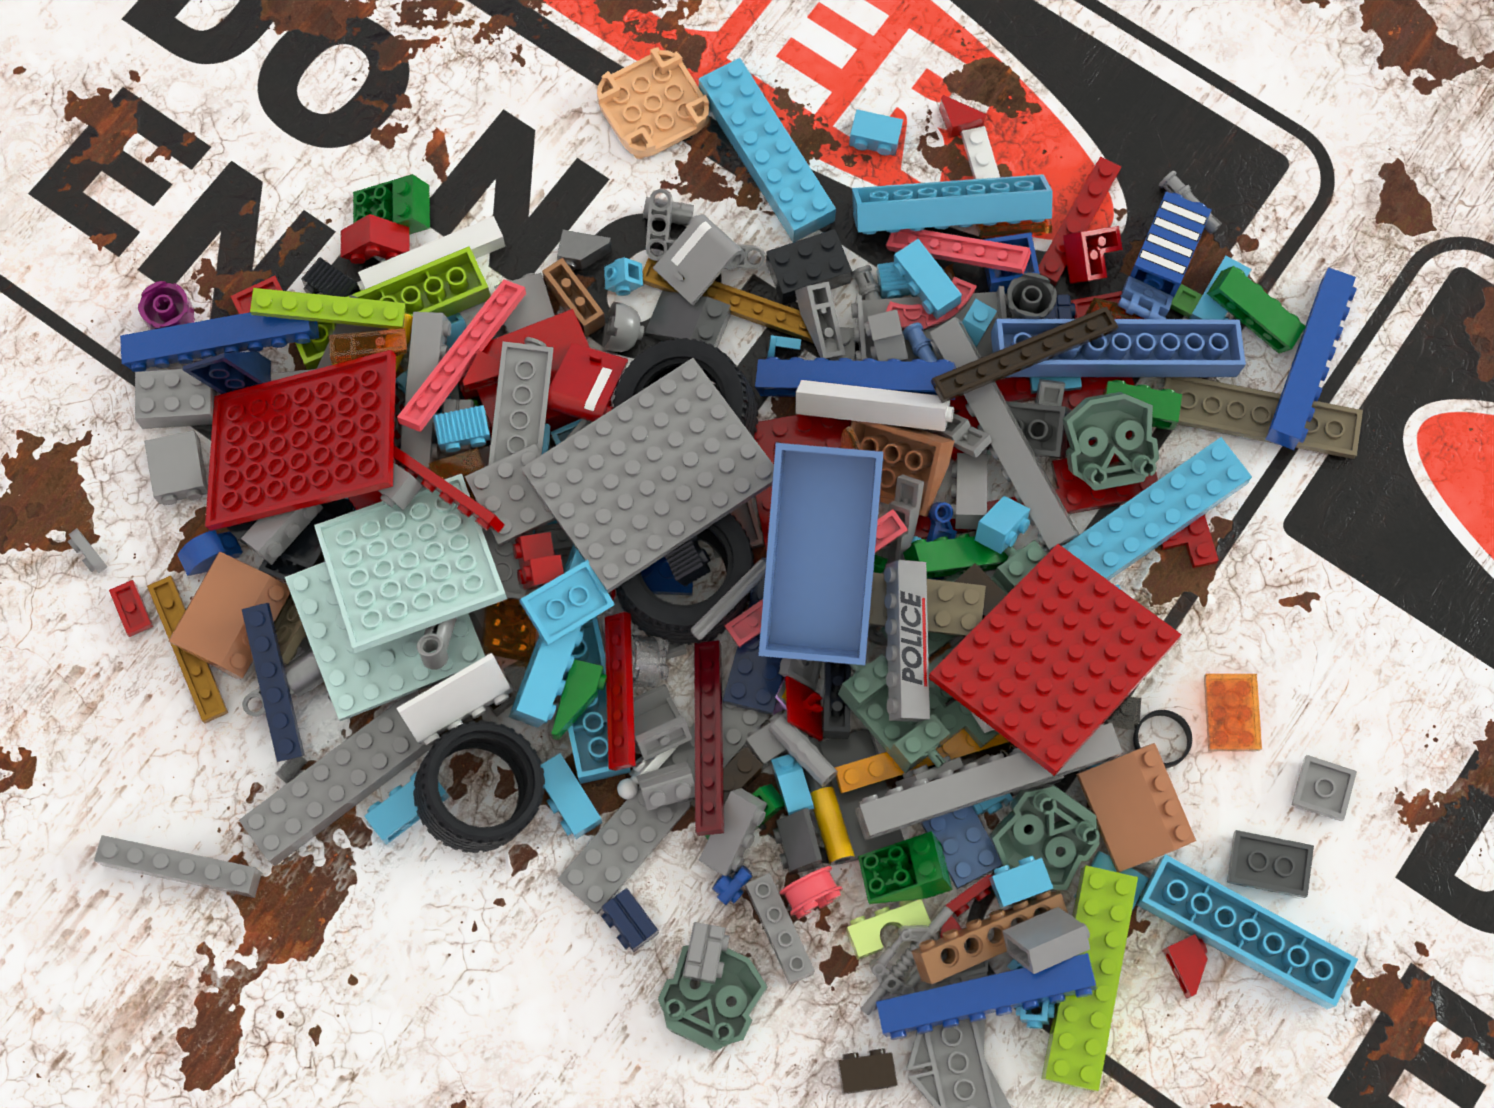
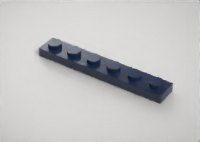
[241,603,305,762]

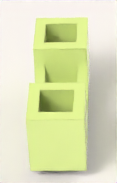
[846,899,931,960]

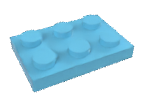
[519,560,615,646]

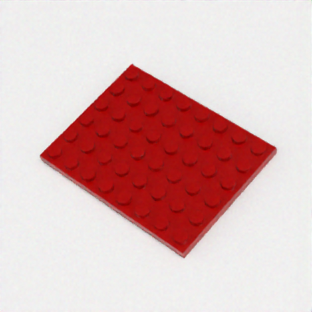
[205,350,396,531]
[929,544,1182,776]

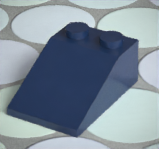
[183,351,271,394]

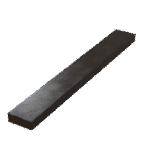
[931,306,1119,403]

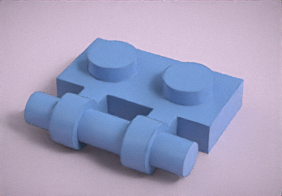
[1117,276,1173,319]

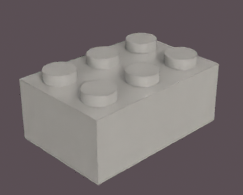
[135,369,217,429]

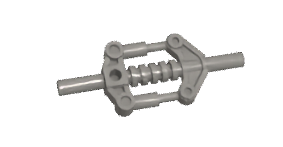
[861,906,953,1015]

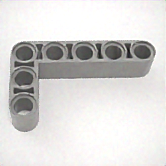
[646,188,765,269]

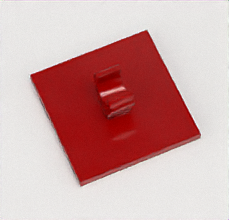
[785,676,823,741]

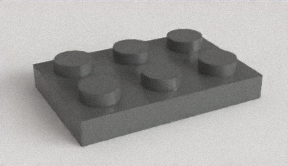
[1227,830,1314,898]

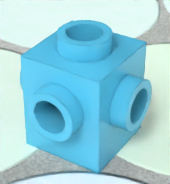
[604,257,643,296]
[1016,1000,1055,1029]

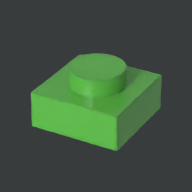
[1170,284,1203,318]

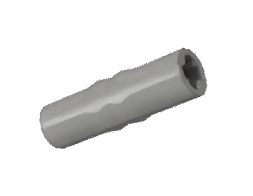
[769,715,838,787]

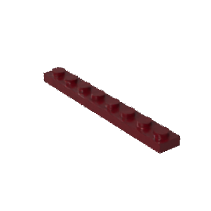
[694,640,724,836]

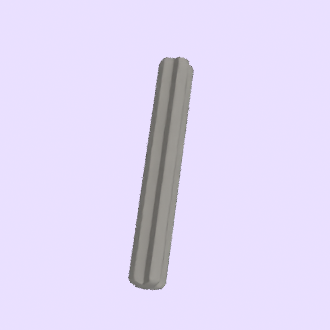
[691,559,766,640]

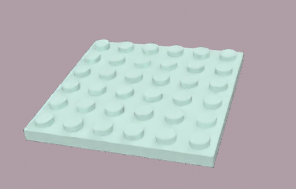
[314,473,507,653]
[285,562,485,721]

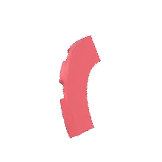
[886,277,977,331]

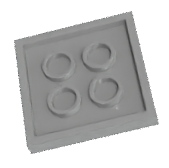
[465,444,556,546]

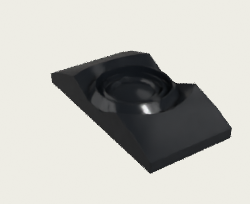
[258,498,352,583]

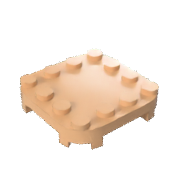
[597,47,709,159]

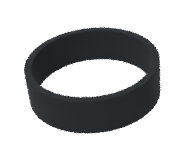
[1133,710,1193,768]

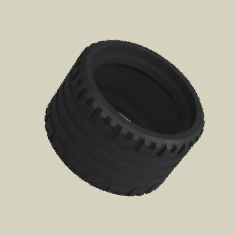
[413,721,545,853]

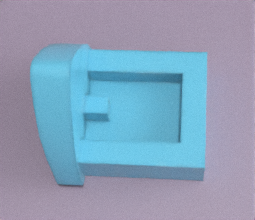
[767,335,802,357]

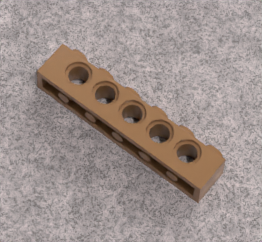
[911,890,1068,984]

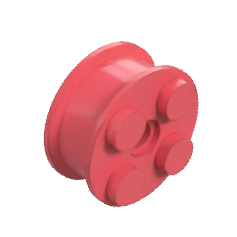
[779,866,843,919]

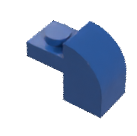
[177,530,243,576]

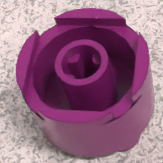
[138,281,195,330]

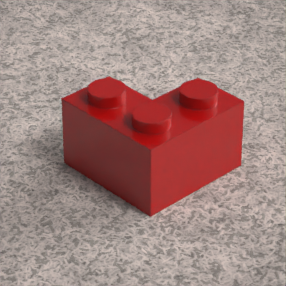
[341,214,410,264]
[1063,226,1123,283]
[513,532,564,590]

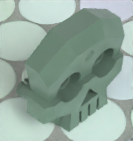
[1063,392,1159,491]
[990,783,1100,890]
[658,945,768,1052]

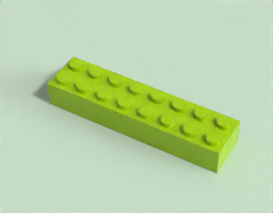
[295,246,491,370]
[1041,865,1138,1092]

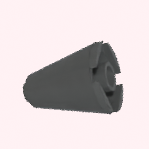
[1007,273,1057,319]

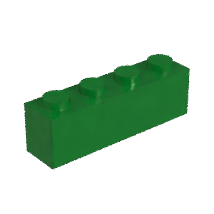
[1207,266,1306,354]
[903,534,1008,579]

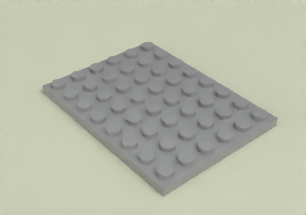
[521,358,774,593]

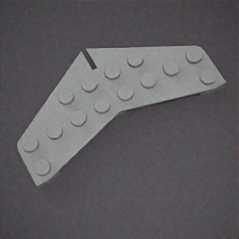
[906,948,1011,1108]

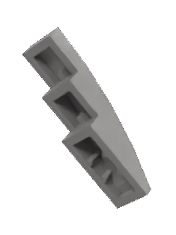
[925,414,992,458]
[878,475,924,574]

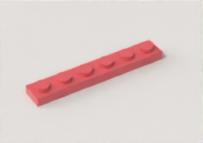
[886,229,1031,274]

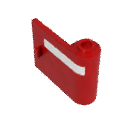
[547,343,628,422]

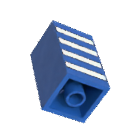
[1130,191,1212,298]

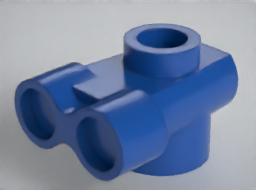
[712,865,753,905]

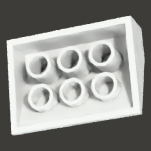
[397,653,512,746]

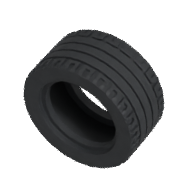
[613,338,759,438]
[616,513,754,645]

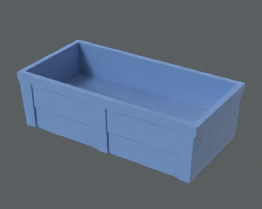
[759,443,883,665]

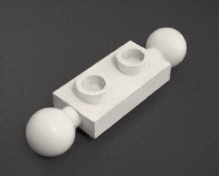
[617,724,690,799]

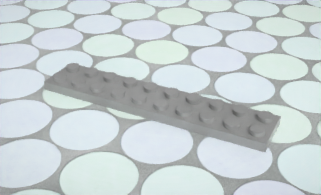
[481,341,554,600]
[558,688,768,914]

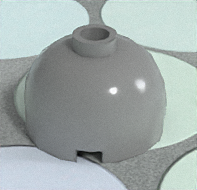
[602,302,644,352]

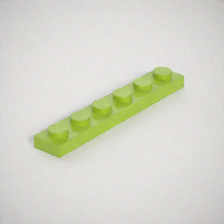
[250,288,406,330]

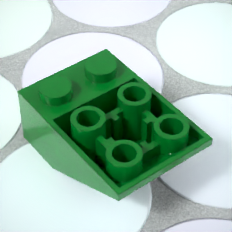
[353,174,430,235]
[858,831,953,904]

